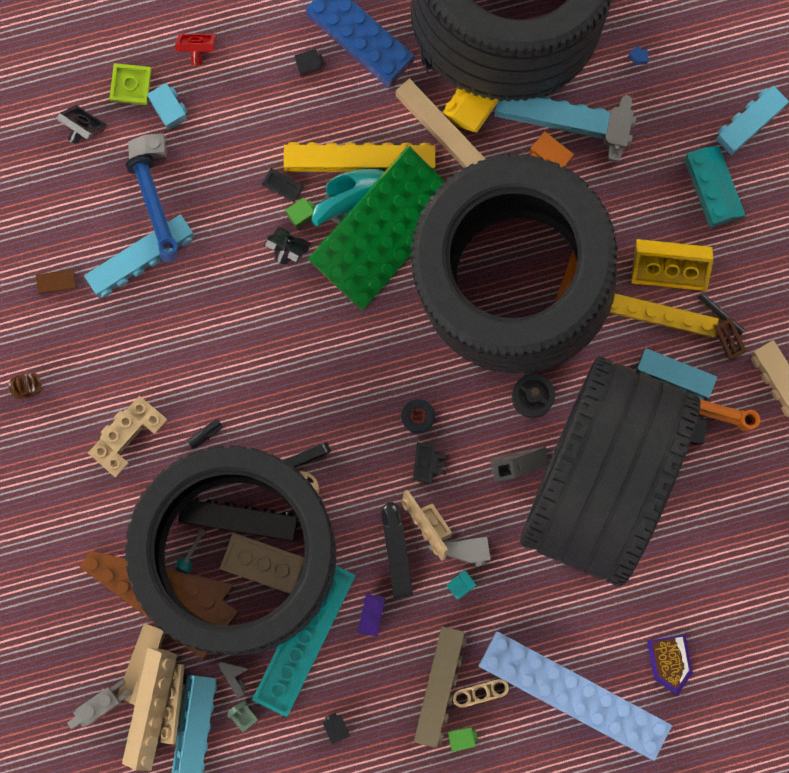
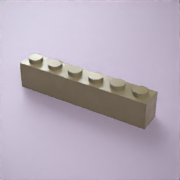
[414,626,467,748]

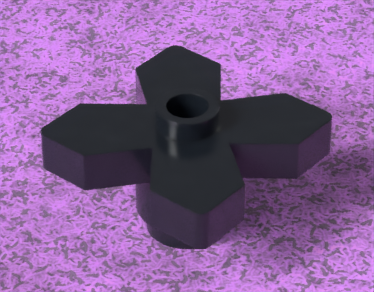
[264,227,311,264]

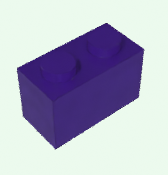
[358,594,385,637]

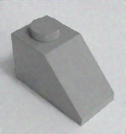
[128,133,167,159]

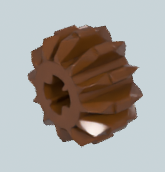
[8,373,42,399]

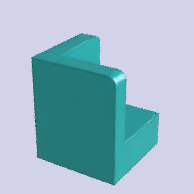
[446,570,477,600]

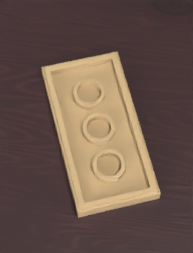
[220,533,305,594]

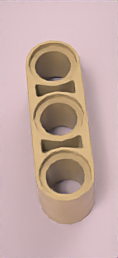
[453,679,509,707]

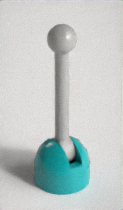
[175,529,206,573]

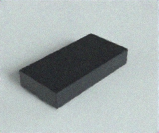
[262,168,304,203]

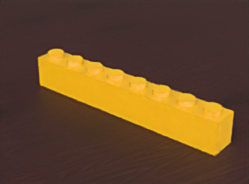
[284,142,435,172]

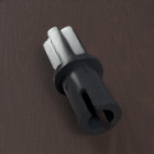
[187,419,223,450]

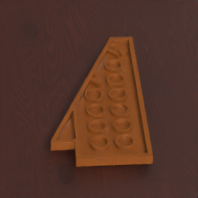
[79,551,238,659]

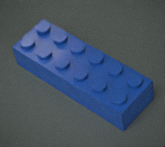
[306,0,414,88]

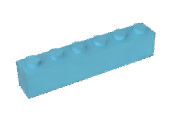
[494,96,610,139]
[84,214,195,298]
[171,674,217,773]

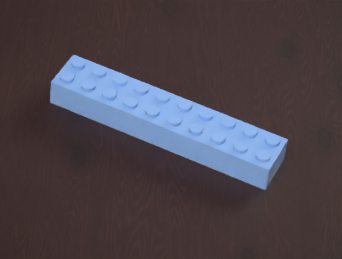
[478,632,672,761]

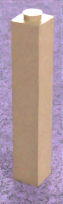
[396,78,485,168]

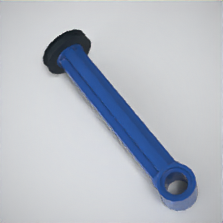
[126,154,179,262]

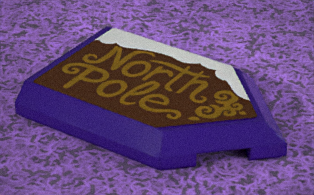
[647,634,693,696]

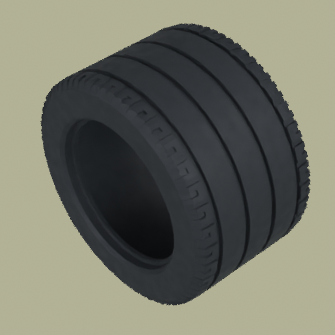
[410,0,612,102]
[411,154,617,374]

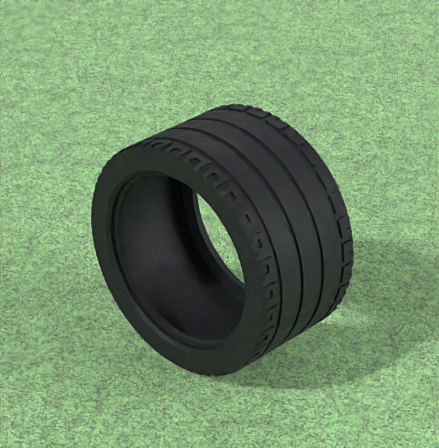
[519,356,701,587]
[125,445,336,655]

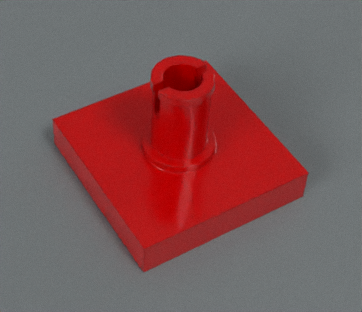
[175,34,216,66]

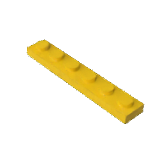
[609,294,718,338]

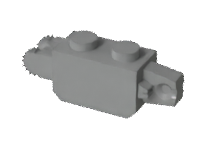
[604,95,636,162]
[67,679,133,730]

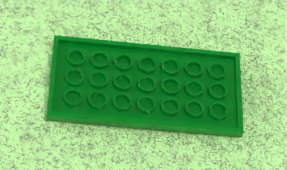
[308,146,446,310]

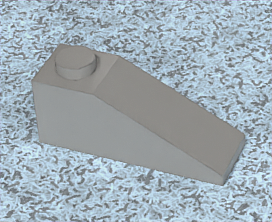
[429,537,491,567]

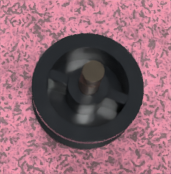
[511,374,555,418]

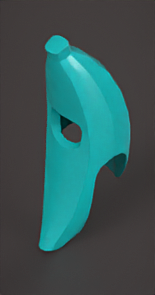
[312,169,385,227]

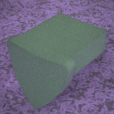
[227,700,258,733]

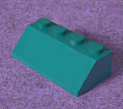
[684,147,746,228]

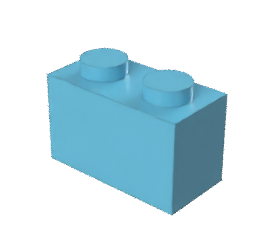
[147,83,188,130]

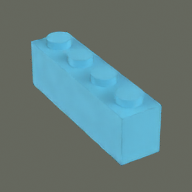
[716,86,789,156]
[636,348,717,401]

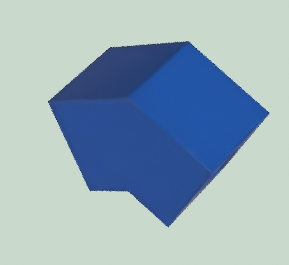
[628,46,649,65]

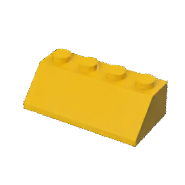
[442,88,499,133]
[631,239,713,291]

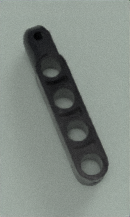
[381,502,413,599]

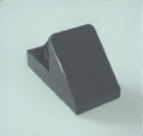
[218,662,249,698]

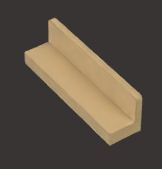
[117,624,165,705]

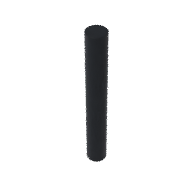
[698,292,745,336]

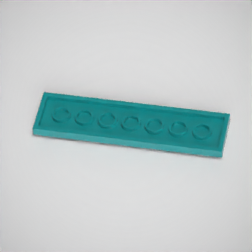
[252,566,356,717]

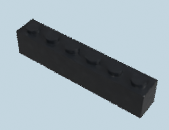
[178,497,298,542]

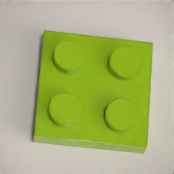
[109,63,152,105]

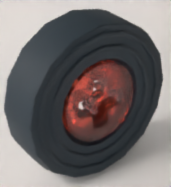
[401,399,435,434]

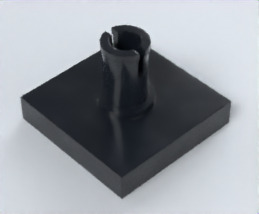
[57,105,107,144]

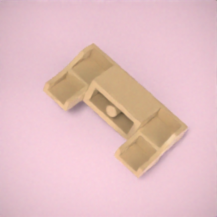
[88,395,168,478]

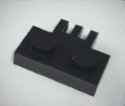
[413,442,448,483]

